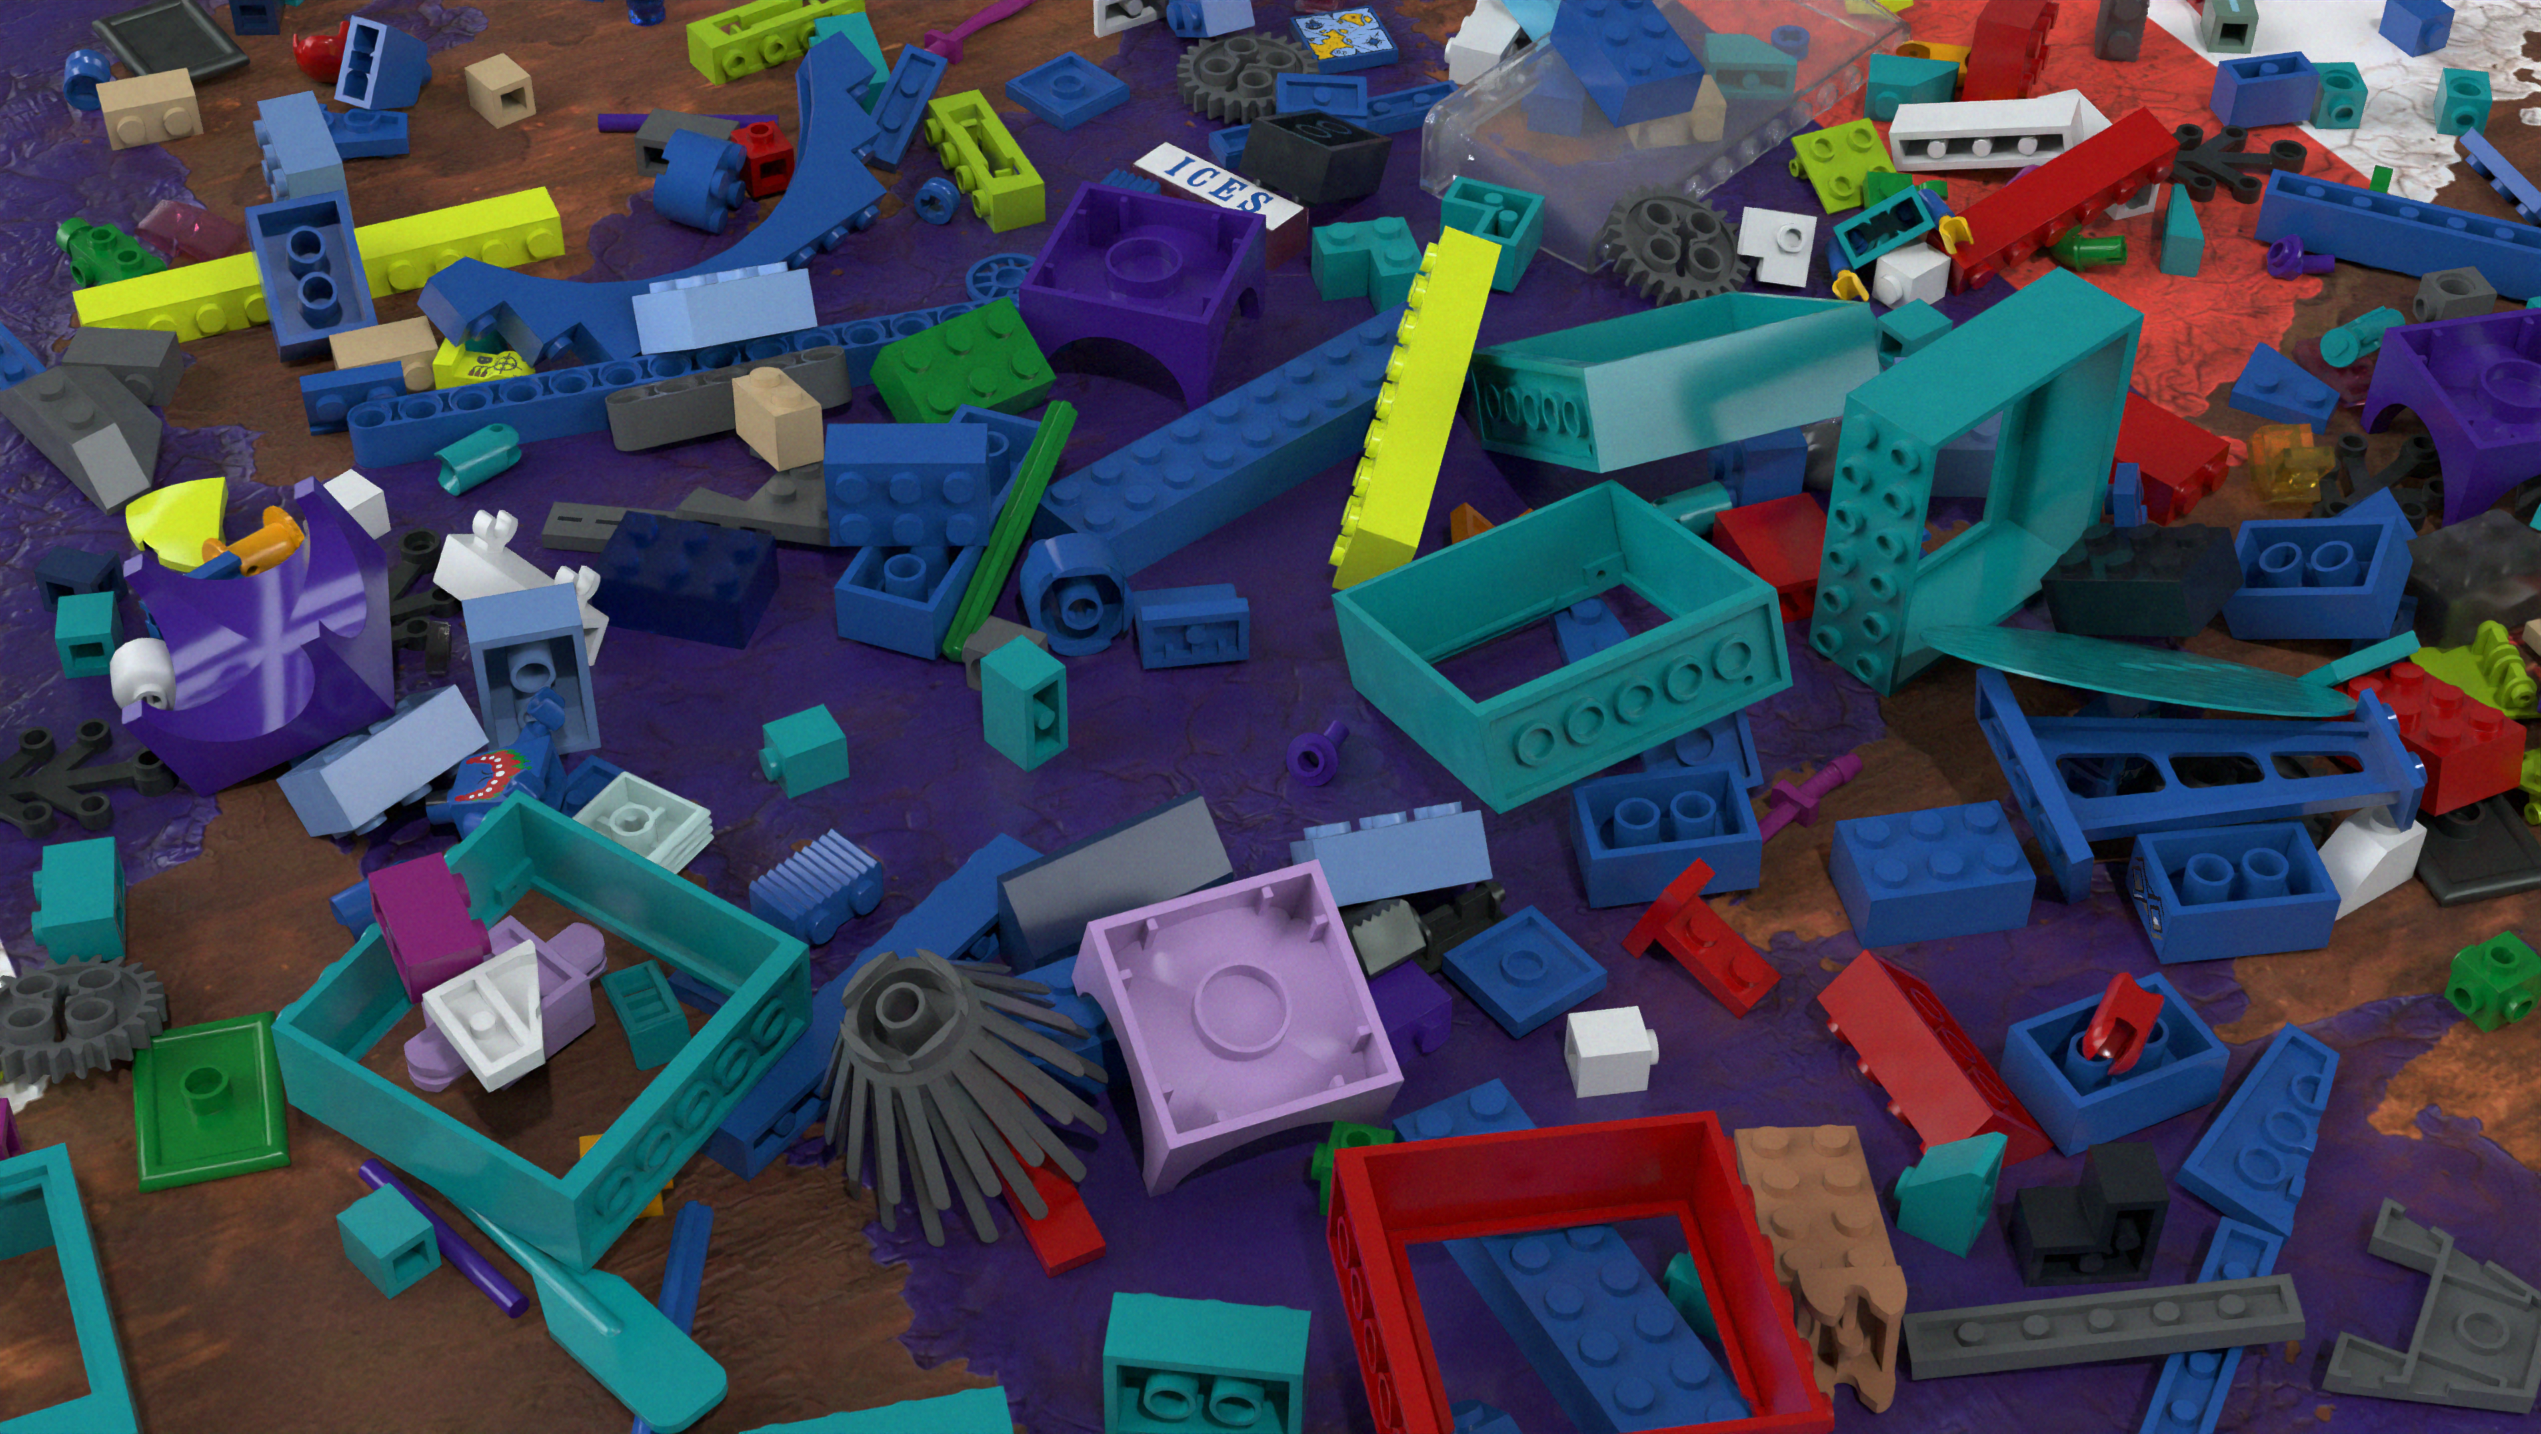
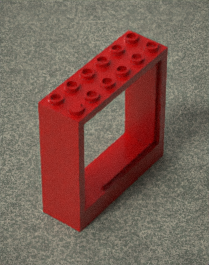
[1326,1110,1835,1434]

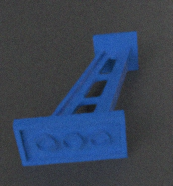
[1975,666,2427,905]

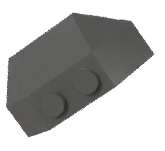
[0,366,163,516]

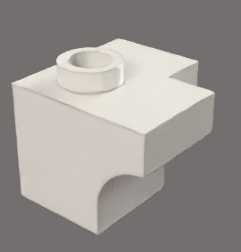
[1737,206,1817,287]

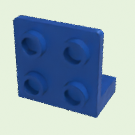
[1132,583,1250,669]

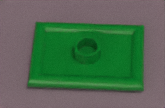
[131,1011,291,1194]

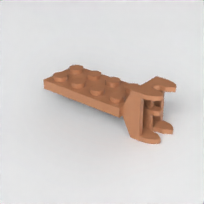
[1734,1125,1907,1413]

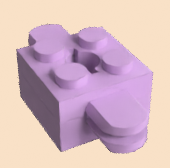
[404,915,608,1092]

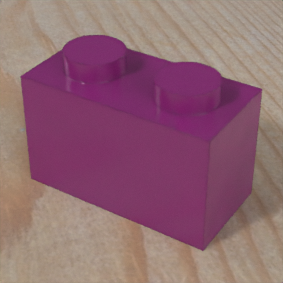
[368,852,492,1005]

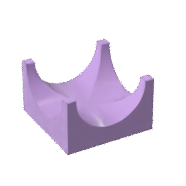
[1072,859,1404,1198]

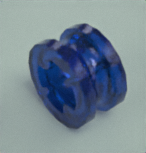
[626,0,666,26]

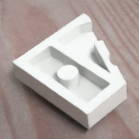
[422,939,546,1093]

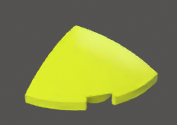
[126,477,228,573]

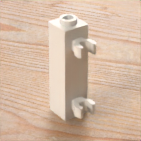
[433,510,609,666]

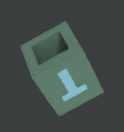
[2200,0,2259,54]

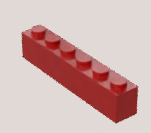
[1925,106,2181,297]

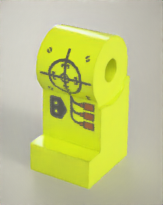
[432,337,535,390]

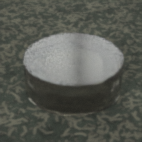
[425,620,452,675]

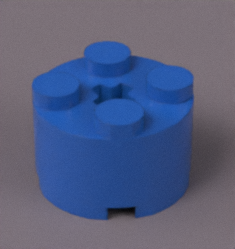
[653,128,747,234]
[1019,533,1135,657]

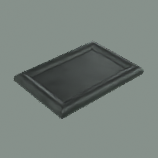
[91,0,251,84]
[2357,772,2541,908]

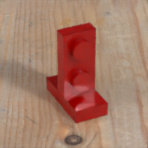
[1621,857,1782,1020]

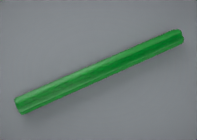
[941,400,1078,663]

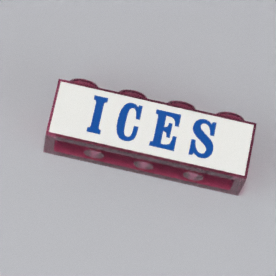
[1130,141,1308,271]

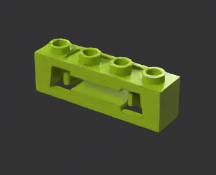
[686,0,866,86]
[923,89,1046,234]

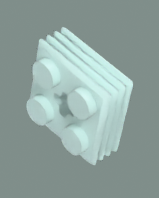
[572,771,714,874]

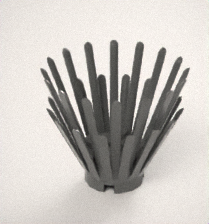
[820,948,1109,1247]

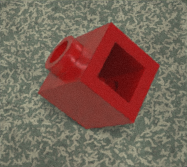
[730,120,795,198]

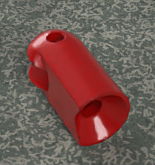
[2083,972,2165,1075]

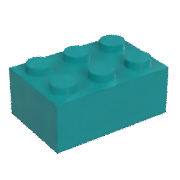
[1103,1292,1311,1434]

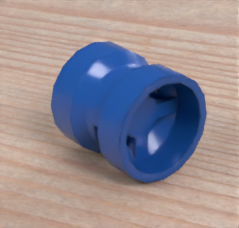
[63,49,111,111]

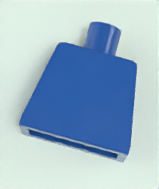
[334,15,432,110]

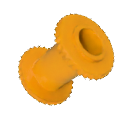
[202,506,305,577]

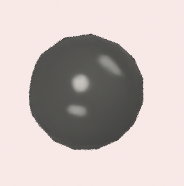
[1802,422,1842,491]

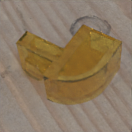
[2246,424,2336,505]

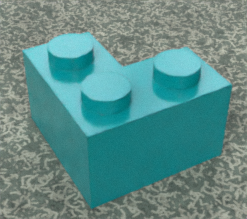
[1440,176,1546,293]
[1311,217,1426,315]

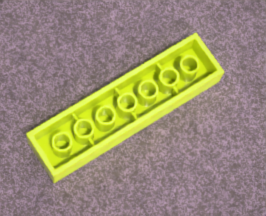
[1329,226,1502,590]

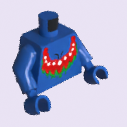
[425,686,568,841]

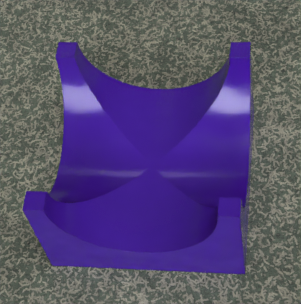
[1019,181,1266,413]
[2360,307,2541,545]
[122,475,396,798]

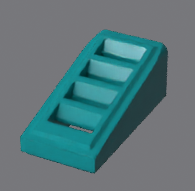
[2159,183,2205,277]
[600,959,692,1071]

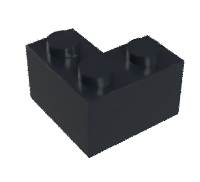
[2008,1141,2171,1288]

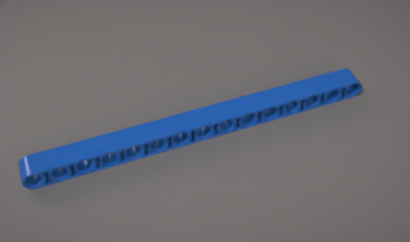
[347,294,1076,468]

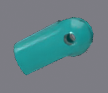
[434,423,522,496]
[1649,481,1733,537]

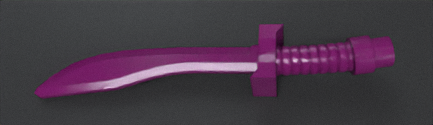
[924,0,1037,65]
[1757,752,1863,846]

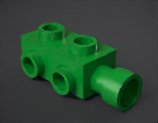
[56,217,168,288]

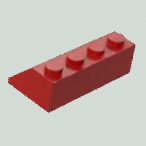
[1817,949,2054,1169]

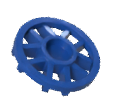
[966,253,1036,301]

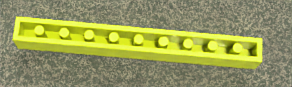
[72,186,565,343]

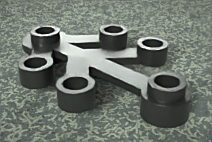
[2169,124,2307,204]
[2306,432,2444,532]
[388,528,461,651]
[0,718,179,838]

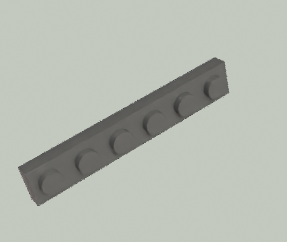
[1902,1273,2305,1380]

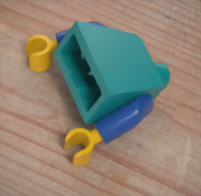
[1824,184,1974,302]

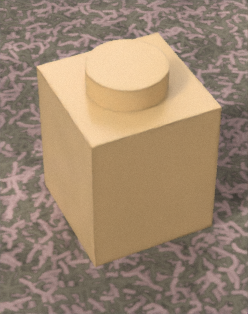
[464,53,536,129]

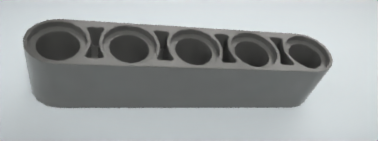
[605,345,853,451]

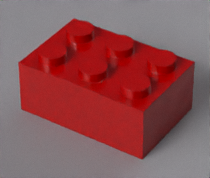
[1961,0,2059,102]
[2322,662,2527,817]

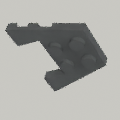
[676,446,837,547]
[2321,1197,2541,1414]

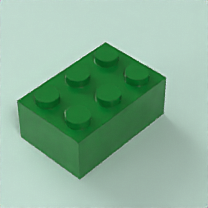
[869,296,1057,423]

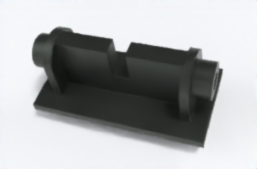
[1411,880,1508,975]

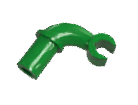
[2048,224,2128,272]

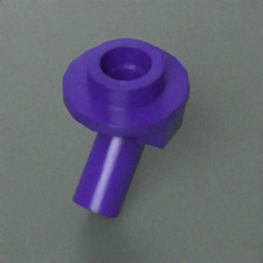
[2267,234,2335,281]
[1286,720,1350,786]

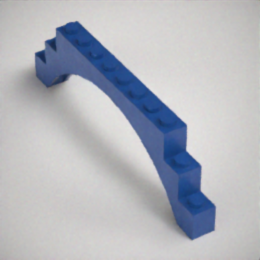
[417,30,887,369]

